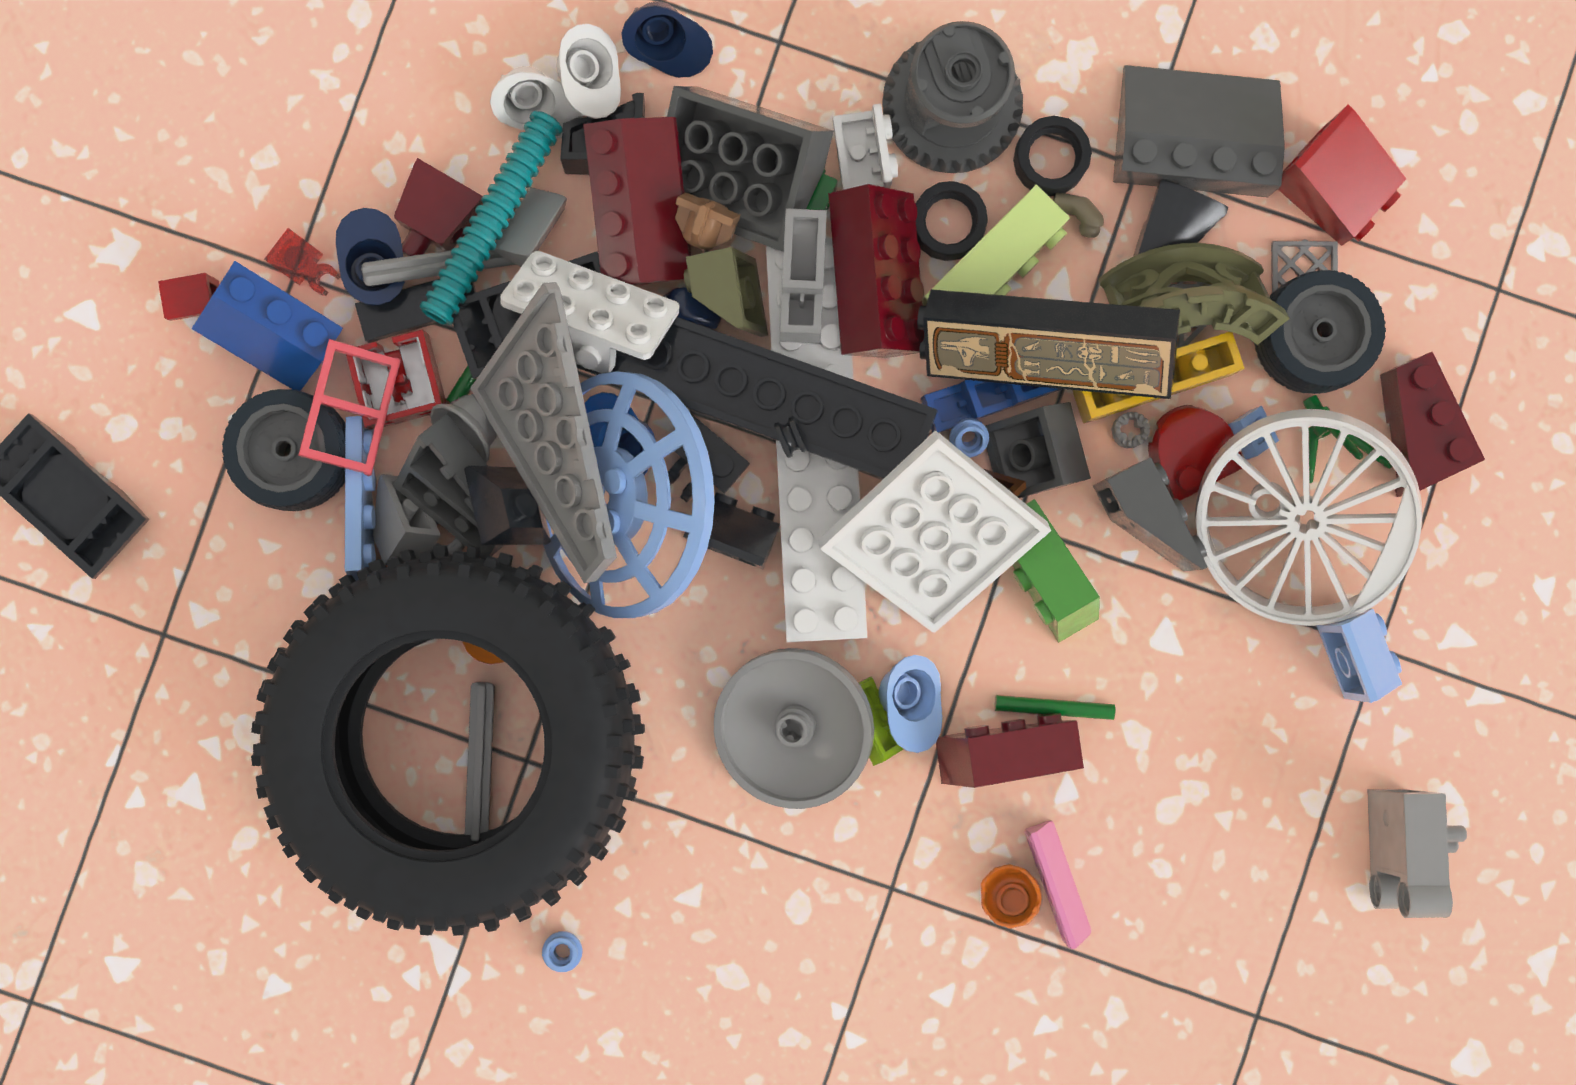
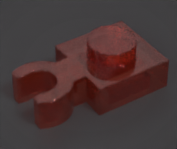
[264,228,340,296]

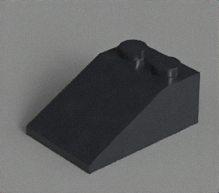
[683,492,780,570]

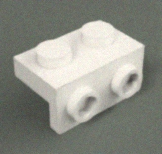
[832,103,898,190]

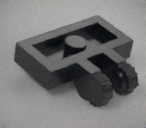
[668,414,750,503]

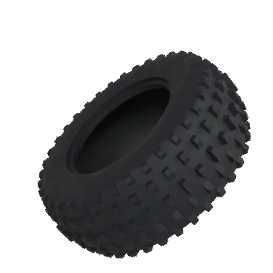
[251,546,645,936]

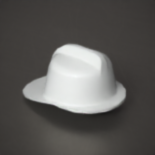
[556,24,621,119]
[490,66,583,139]

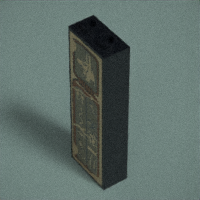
[917,289,1180,399]

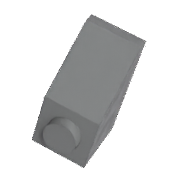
[373,474,441,565]

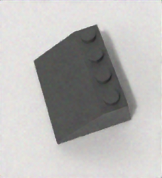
[1113,65,1285,198]
[667,86,834,252]

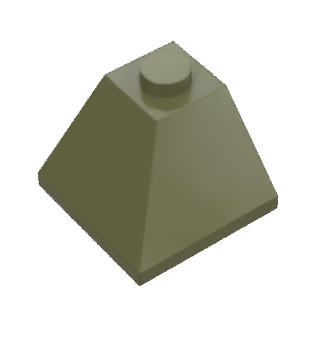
[684,247,768,337]

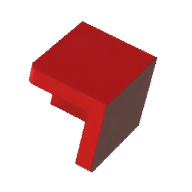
[158,273,219,321]

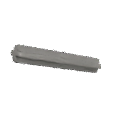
[361,250,517,286]
[465,682,495,841]

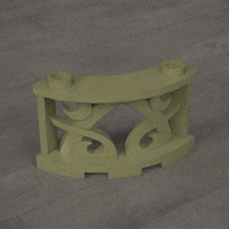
[1099,243,1290,345]

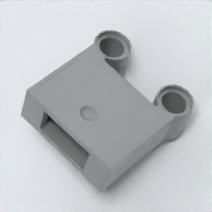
[1367,789,1467,918]

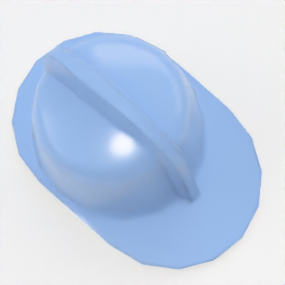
[879,655,942,753]

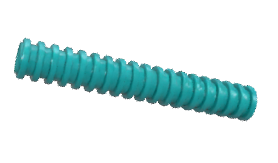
[420,111,563,325]

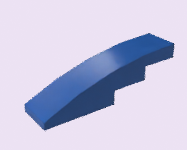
[920,380,1062,433]

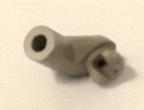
[1053,193,1104,238]

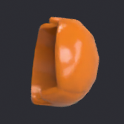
[981,864,1042,929]

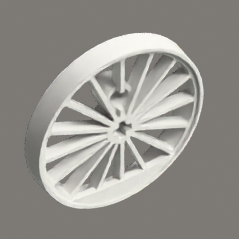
[1195,409,1423,626]

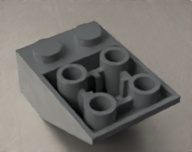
[1093,457,1208,572]

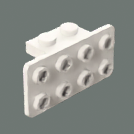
[500,251,679,373]

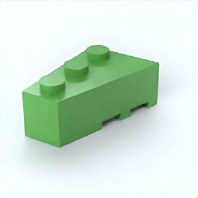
[1012,499,1100,643]

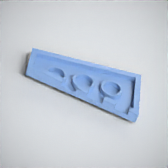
[345,416,376,581]

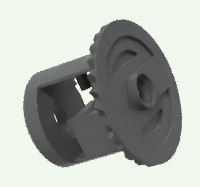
[882,21,1023,173]

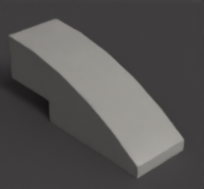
[780,208,827,343]

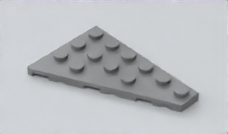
[470,282,617,583]

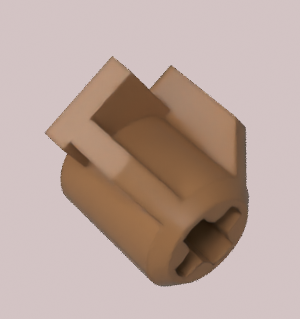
[675,193,741,250]

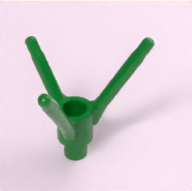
[1302,395,1393,483]

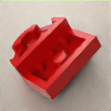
[1148,405,1243,501]

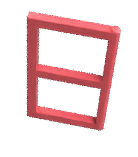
[298,339,400,476]

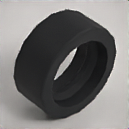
[1013,115,1092,197]
[916,181,988,261]

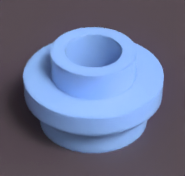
[949,418,989,458]
[542,931,583,972]

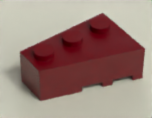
[1380,351,1485,497]
[936,713,1084,788]

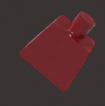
[394,158,483,256]

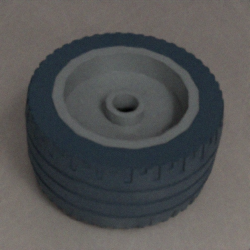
[1254,270,1386,394]
[222,389,346,511]

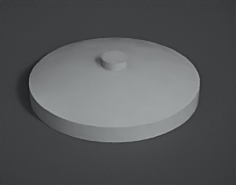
[714,648,874,809]

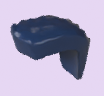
[663,287,721,330]

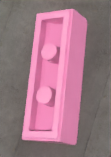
[1025,821,1091,950]

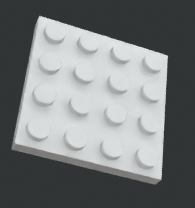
[818,430,1051,633]

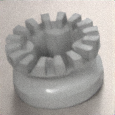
[1111,412,1150,449]

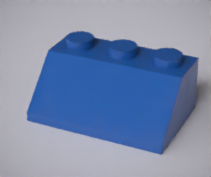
[192,261,343,391]

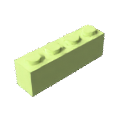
[922,185,1070,306]

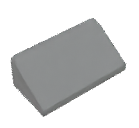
[492,187,567,267]

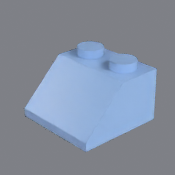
[1316,608,1402,703]

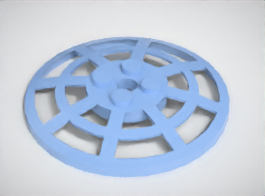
[543,371,715,618]

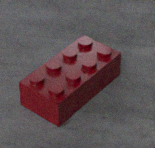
[828,184,924,358]

